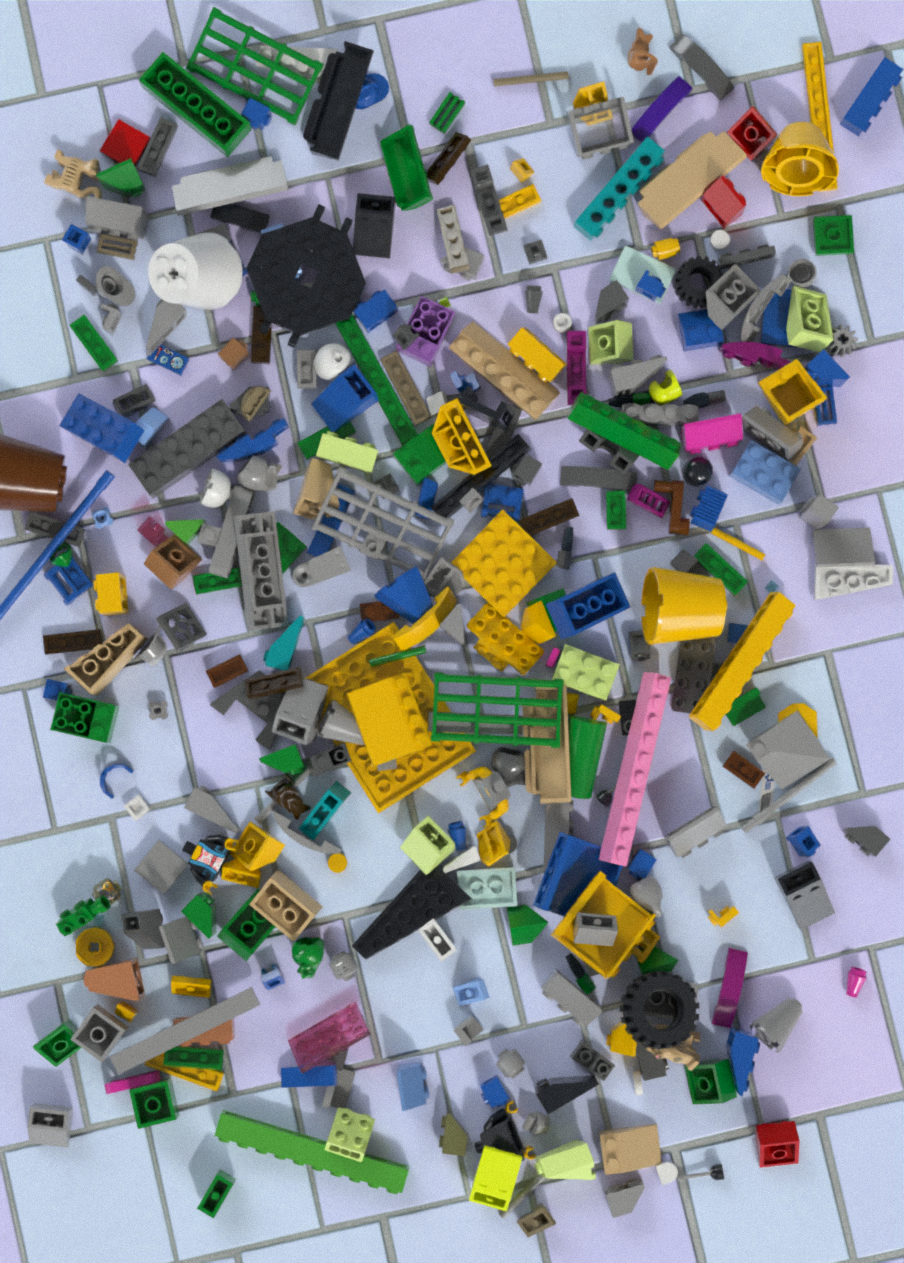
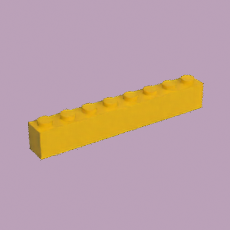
[688,592,796,731]

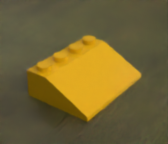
[346,673,432,767]

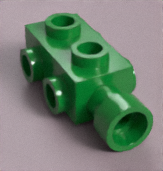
[56,895,111,936]

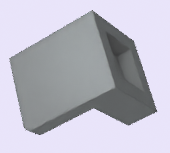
[454,1014,483,1046]

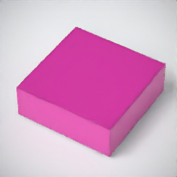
[545,647,561,668]

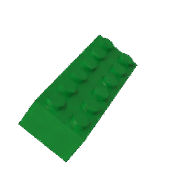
[139,52,252,158]

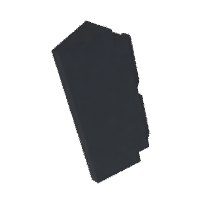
[303,41,374,161]

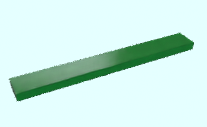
[335,315,418,446]

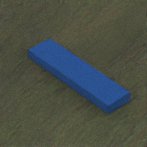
[307,483,356,557]

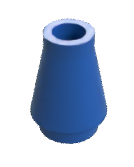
[347,619,376,644]
[447,821,467,851]

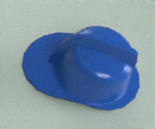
[356,73,389,110]

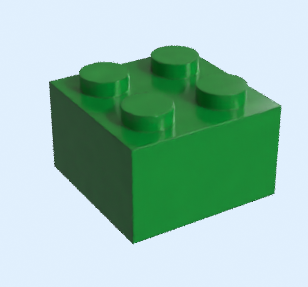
[129,1077,180,1129]

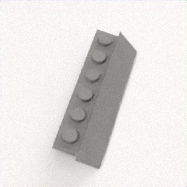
[234,511,289,631]

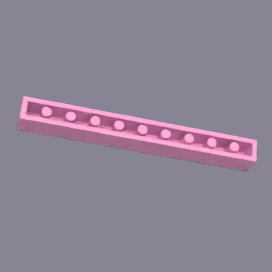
[599,672,671,867]

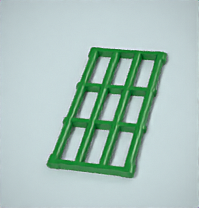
[186,7,324,126]
[430,672,564,748]

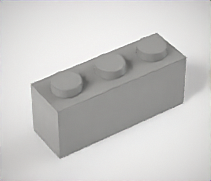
[799,494,839,530]

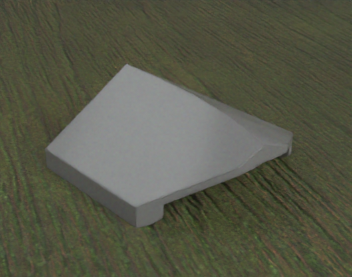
[424,556,465,597]

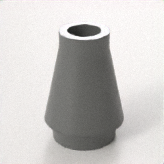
[524,286,543,314]

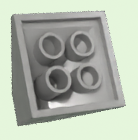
[747,710,831,789]

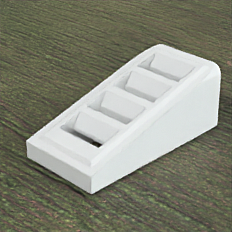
[443,845,481,873]

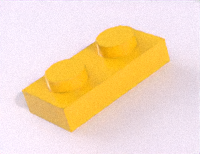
[171,975,211,998]

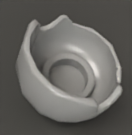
[788,259,817,288]

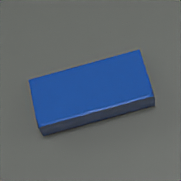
[415,478,438,520]

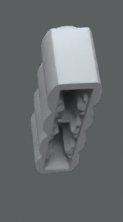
[620,403,699,427]

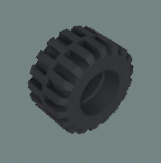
[674,256,724,308]

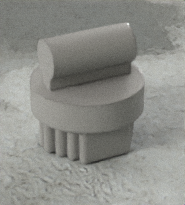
[522,1111,550,1135]

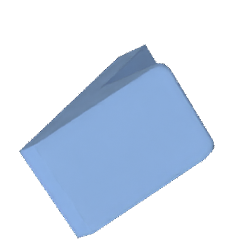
[452,978,490,1006]

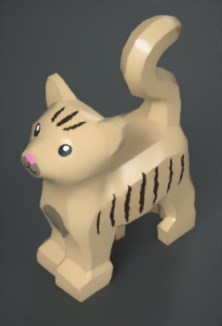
[44,150,102,199]
[646,1018,700,1071]

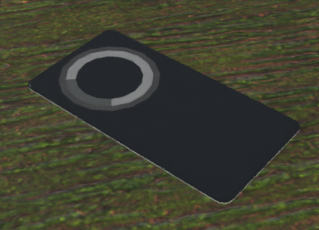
[619,700,636,736]

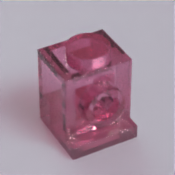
[137,516,168,547]

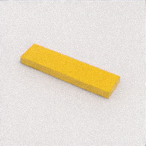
[145,1052,225,1091]

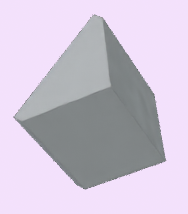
[440,604,465,645]

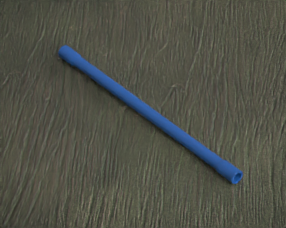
[0,470,115,620]

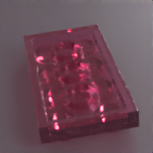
[288,1002,371,1074]

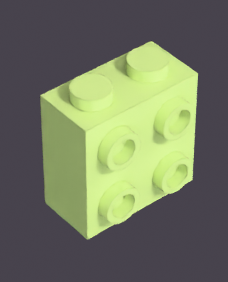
[325,1107,375,1162]

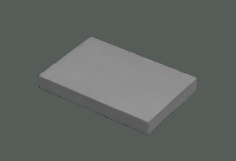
[812,527,875,567]

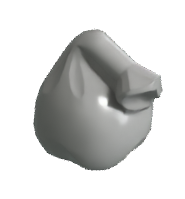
[237,456,282,491]
[630,876,663,918]

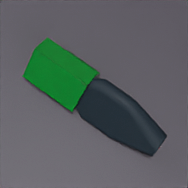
[608,393,651,407]
[565,953,596,995]

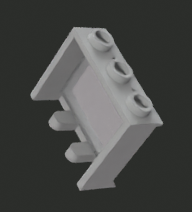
[566,97,634,160]

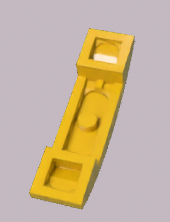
[392,586,457,651]

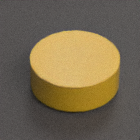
[328,853,348,873]

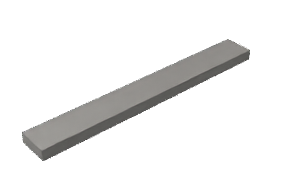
[110,987,260,1075]

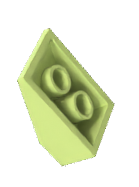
[786,286,833,352]

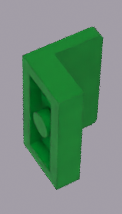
[726,687,766,726]

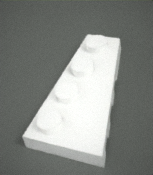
[255,46,338,84]

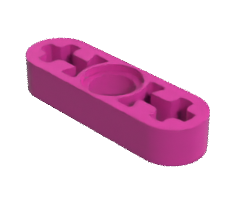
[104,1070,161,1094]

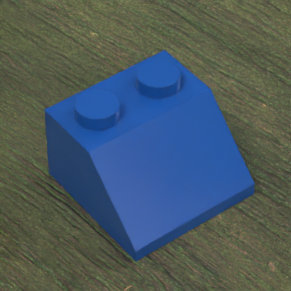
[677,309,724,351]
[804,349,850,387]

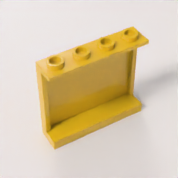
[551,871,656,979]

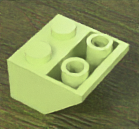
[400,816,455,875]

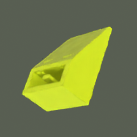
[469,1145,523,1211]

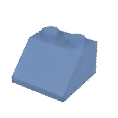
[397,1062,430,1111]

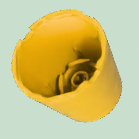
[641,567,727,645]

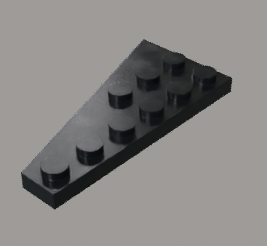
[352,866,472,960]

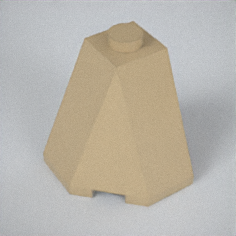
[293,458,339,519]

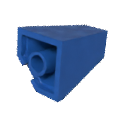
[374,566,433,624]

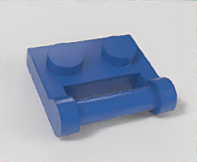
[481,483,524,523]
[44,556,93,606]

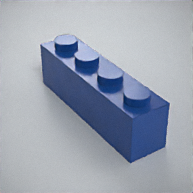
[840,57,903,137]

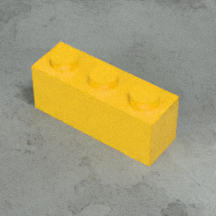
[507,327,568,382]

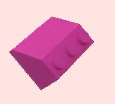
[680,413,743,455]

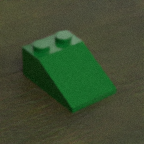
[393,423,446,487]
[217,889,275,962]

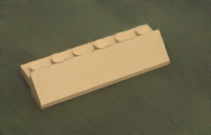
[449,321,560,421]

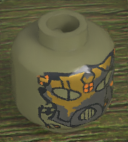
[92,878,122,905]

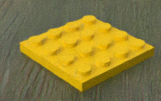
[451,509,558,617]

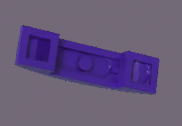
[631,76,693,143]

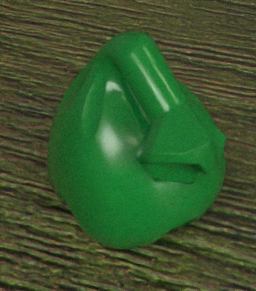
[291,937,325,979]

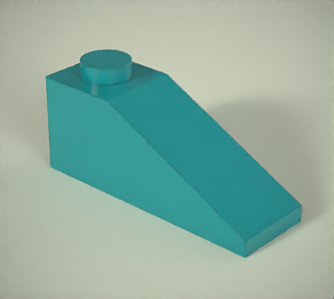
[263,615,305,671]
[298,781,351,840]

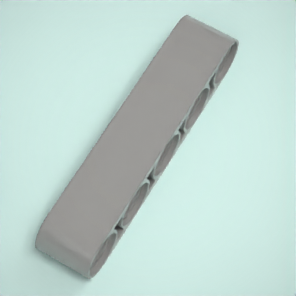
[209,485,255,578]
[428,712,523,735]

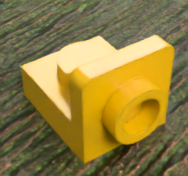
[590,704,621,724]
[707,906,739,928]

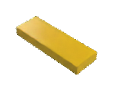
[499,184,541,219]

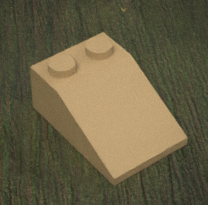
[599,1124,662,1175]

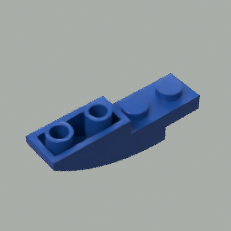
[217,419,289,462]

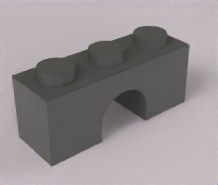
[579,429,639,475]

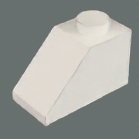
[418,918,457,962]

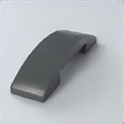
[669,35,735,101]
[470,165,508,236]
[560,466,637,492]

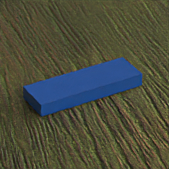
[281,1065,337,1088]

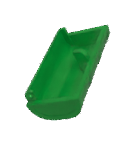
[380,124,433,211]

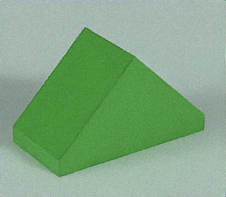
[165,519,206,545]

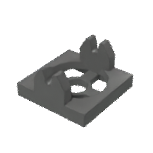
[156,603,207,651]

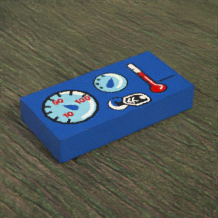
[147,345,190,376]

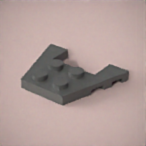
[210,670,286,750]

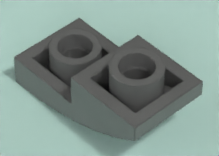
[570,1040,615,1081]

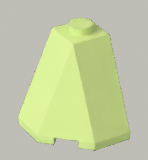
[534,1139,596,1180]

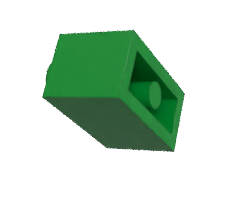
[197,1169,236,1218]

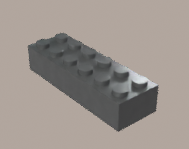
[128,399,247,499]

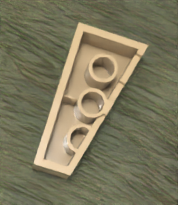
[64,623,148,697]

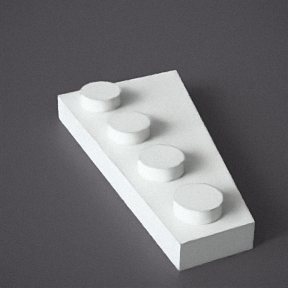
[814,562,893,600]

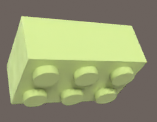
[316,431,378,473]
[552,644,620,702]

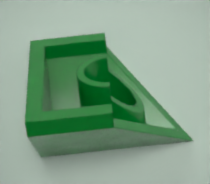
[507,904,548,946]
[636,946,679,974]

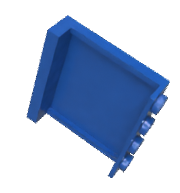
[533,832,624,916]

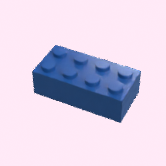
[59,393,145,463]
[546,572,630,640]

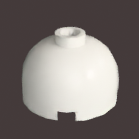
[313,343,353,382]
[200,468,233,508]

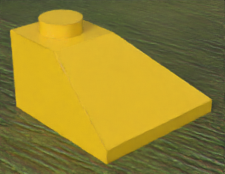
[229,822,285,871]
[606,1021,637,1057]

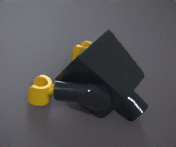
[475,1101,536,1161]

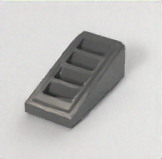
[112,384,156,418]

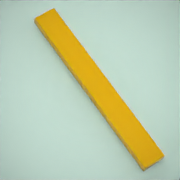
[802,42,838,192]

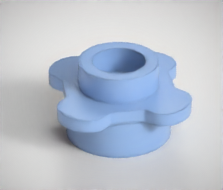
[92,507,113,529]

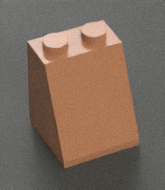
[83,958,146,1001]

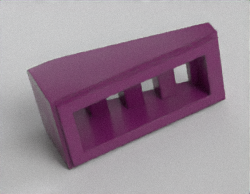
[627,483,671,518]

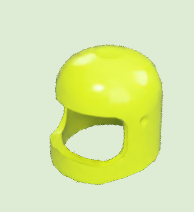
[649,369,682,406]

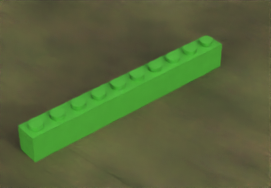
[214,1110,409,1194]

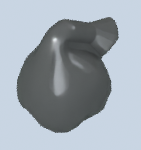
[491,747,526,788]

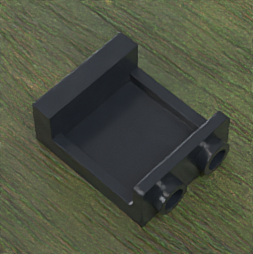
[459,386,515,431]

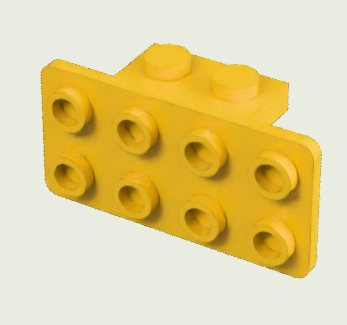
[467,603,544,675]

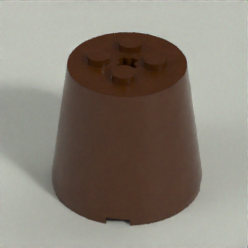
[0,434,67,512]

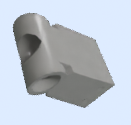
[292,546,351,587]

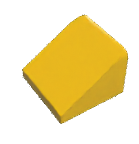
[115,1001,138,1023]

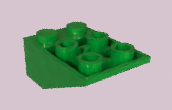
[50,692,119,743]

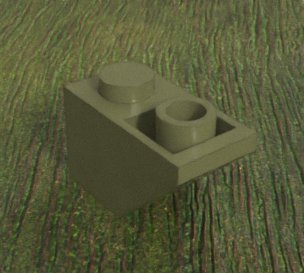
[439,1111,468,1156]

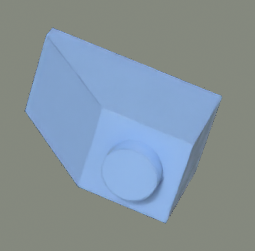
[136,407,169,449]

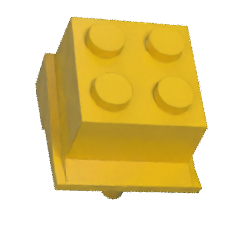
[758,359,827,425]

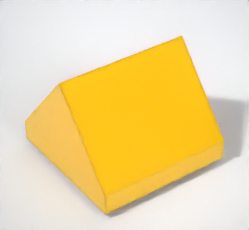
[510,158,535,183]

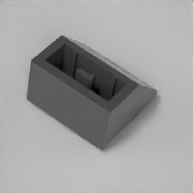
[121,909,166,949]

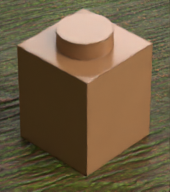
[218,338,249,370]

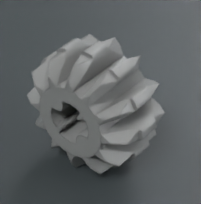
[827,324,858,357]

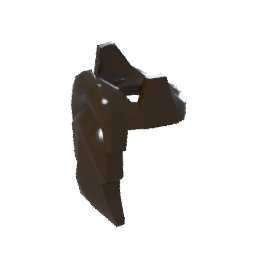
[264,773,311,820]

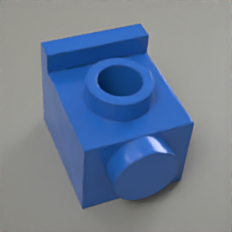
[62,224,92,255]
[635,270,667,302]
[785,826,821,858]

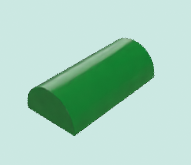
[568,715,607,799]

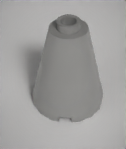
[317,700,365,745]
[750,998,803,1053]

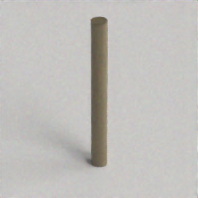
[493,71,569,87]

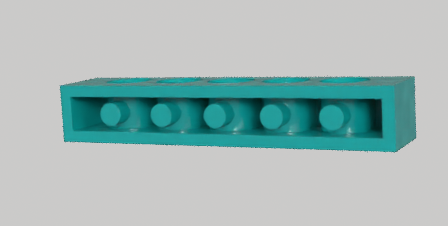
[574,136,665,241]

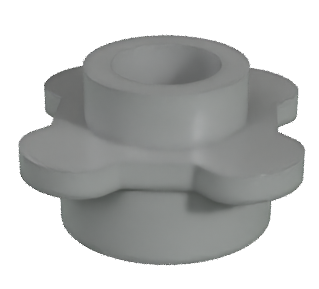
[149,700,168,720]

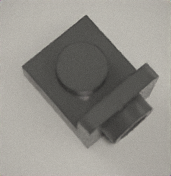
[628,630,651,661]

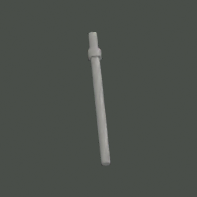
[741,758,837,833]

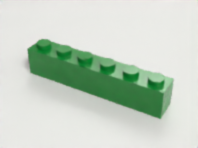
[568,392,682,470]

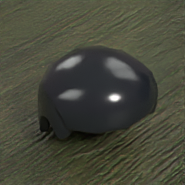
[682,457,713,487]

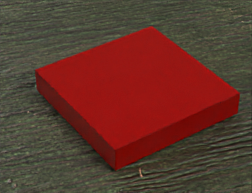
[99,119,151,166]

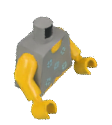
[456,766,511,828]

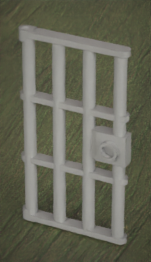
[311,466,454,581]

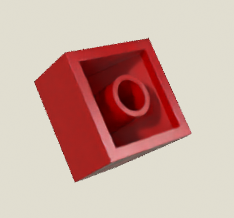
[727,106,778,161]
[755,1121,800,1168]

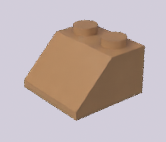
[144,534,202,589]

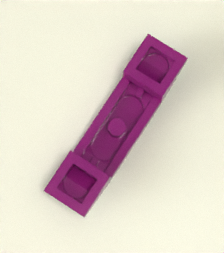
[567,331,587,405]
[711,948,748,1029]

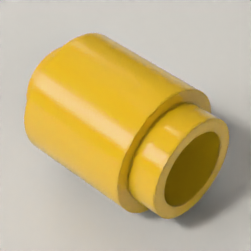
[651,237,680,260]

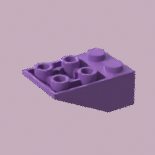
[396,296,456,367]

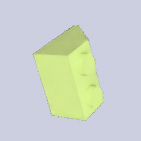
[588,320,634,365]

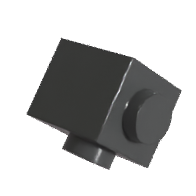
[513,454,542,486]

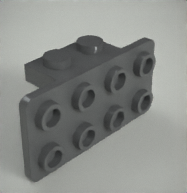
[671,638,723,713]

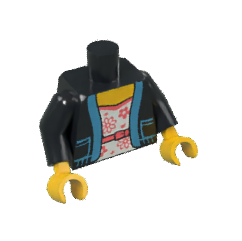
[182,835,239,895]

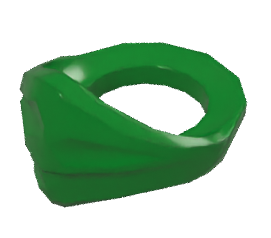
[50,543,73,567]

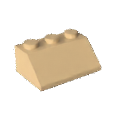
[249,869,323,942]

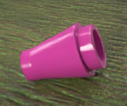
[846,967,867,998]

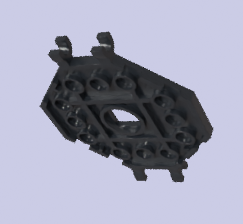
[246,204,366,348]

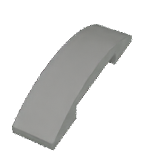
[741,274,792,342]
[273,811,343,854]

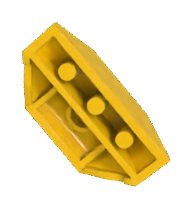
[432,398,491,475]

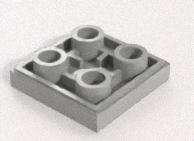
[134,840,189,894]

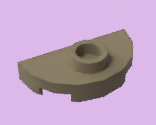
[241,386,271,422]

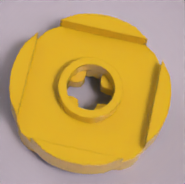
[75,927,115,966]

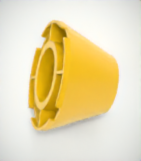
[761,122,839,196]

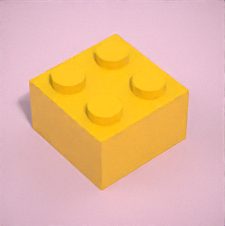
[93,572,129,616]

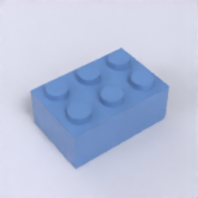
[729,440,801,505]

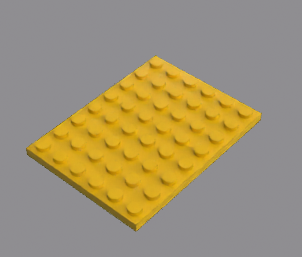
[305,622,476,814]

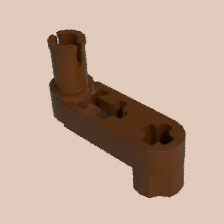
[653,479,690,536]

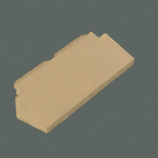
[638,131,747,229]
[522,685,572,804]

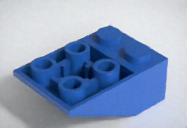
[311,364,379,433]
[725,1027,760,1096]

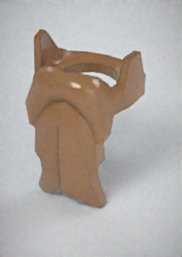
[628,28,658,75]

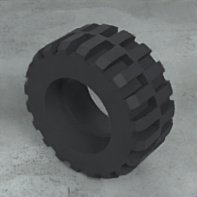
[620,971,700,1049]

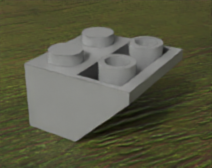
[27,1103,73,1147]

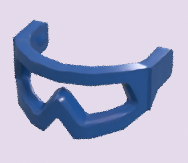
[100,764,134,799]

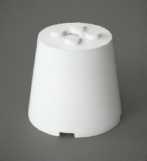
[148,232,243,310]

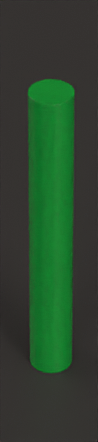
[369,645,427,667]

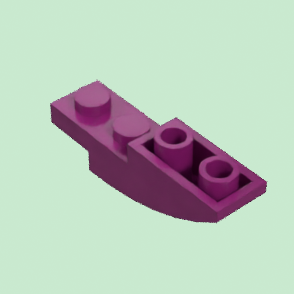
[719,342,791,371]

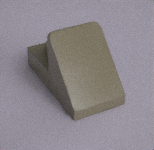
[517,1203,556,1237]

